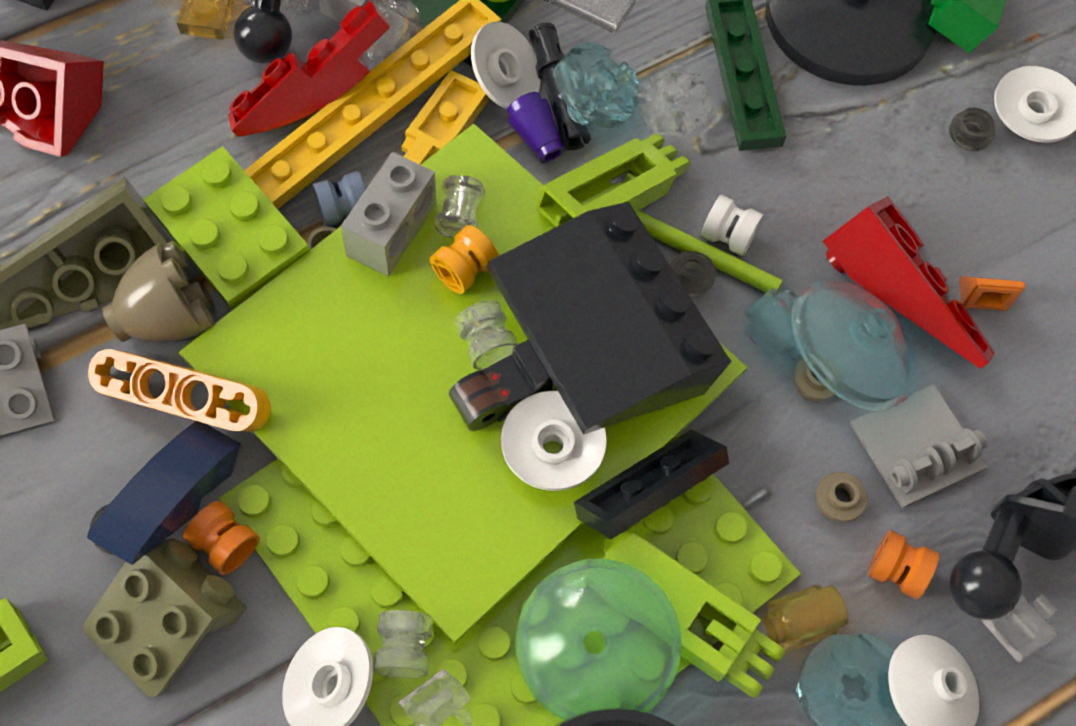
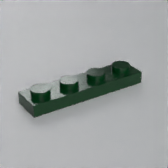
[705,0,786,151]

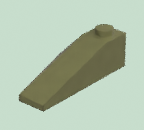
[0,177,170,330]

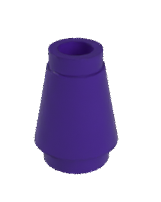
[507,92,565,163]

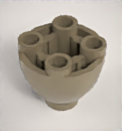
[103,241,214,343]

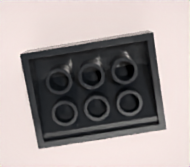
[486,202,732,435]

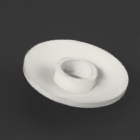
[471,22,541,109]
[994,66,1076,143]
[501,391,607,491]
[282,627,373,726]
[888,635,979,726]

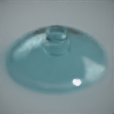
[791,279,916,411]
[516,559,682,720]

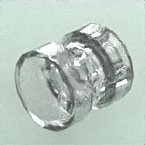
[455,300,519,370]
[373,610,433,678]

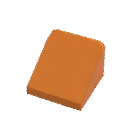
[959,276,1025,311]

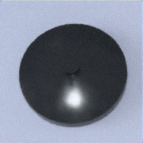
[765,0,937,86]

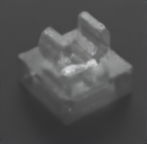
[982,593,1059,663]
[398,669,472,726]

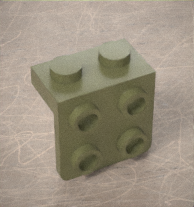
[83,538,247,697]

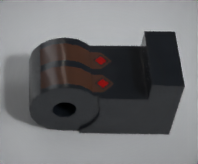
[448,340,553,431]

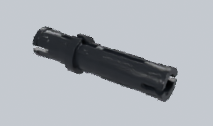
[528,23,591,150]

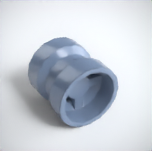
[312,171,366,227]

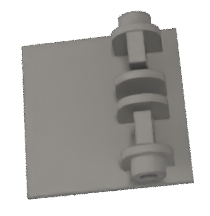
[0,323,55,436]
[850,384,987,508]

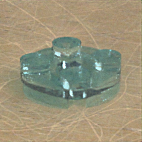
[553,42,642,128]
[796,633,903,726]

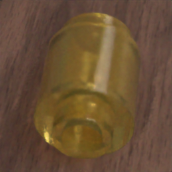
[763,584,848,652]

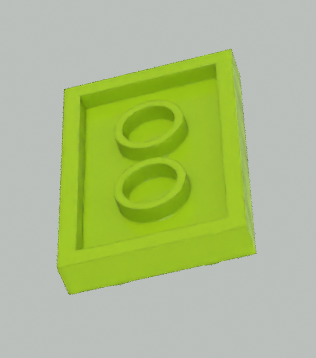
[143,146,310,310]

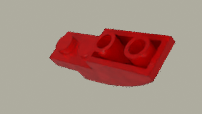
[228,1,390,137]

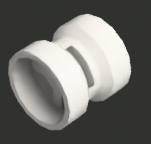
[700,194,764,257]

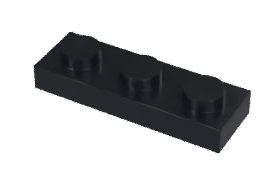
[574,429,729,539]

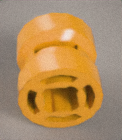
[429,225,499,294]

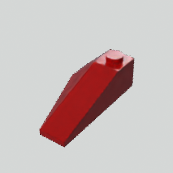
[0,40,104,157]
[822,196,995,369]

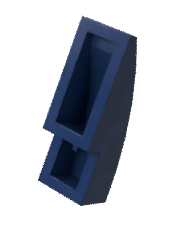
[87,421,241,565]

